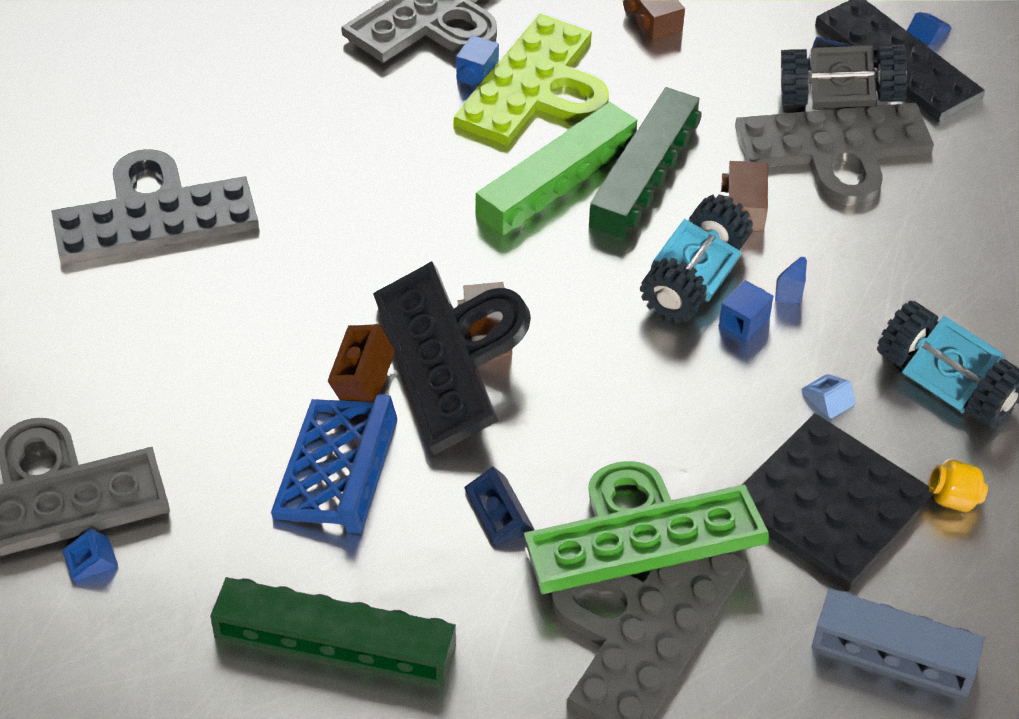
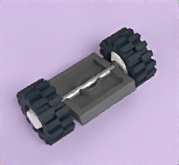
[780,45,907,108]

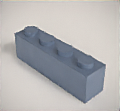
[811,588,985,697]

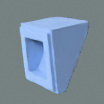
[801,374,856,418]

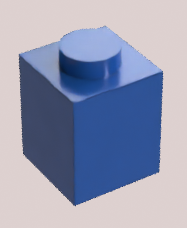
[456,35,499,87]
[718,280,774,342]

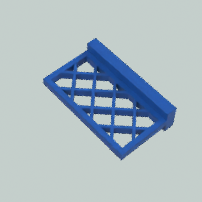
[270,395,398,534]

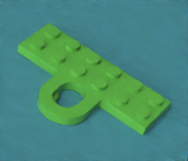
[524,461,769,594]

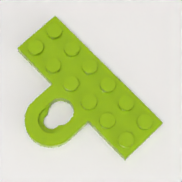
[453,13,609,146]

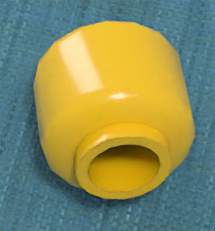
[928,459,988,512]

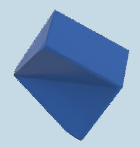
[775,257,807,304]

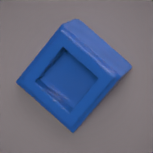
[907,12,952,45]
[62,529,118,582]

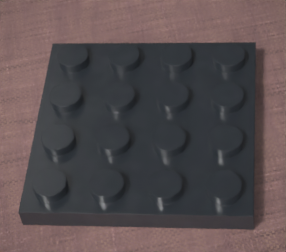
[742,413,934,591]

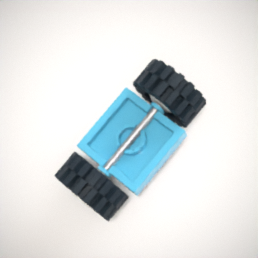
[639,194,753,323]
[877,300,1019,429]

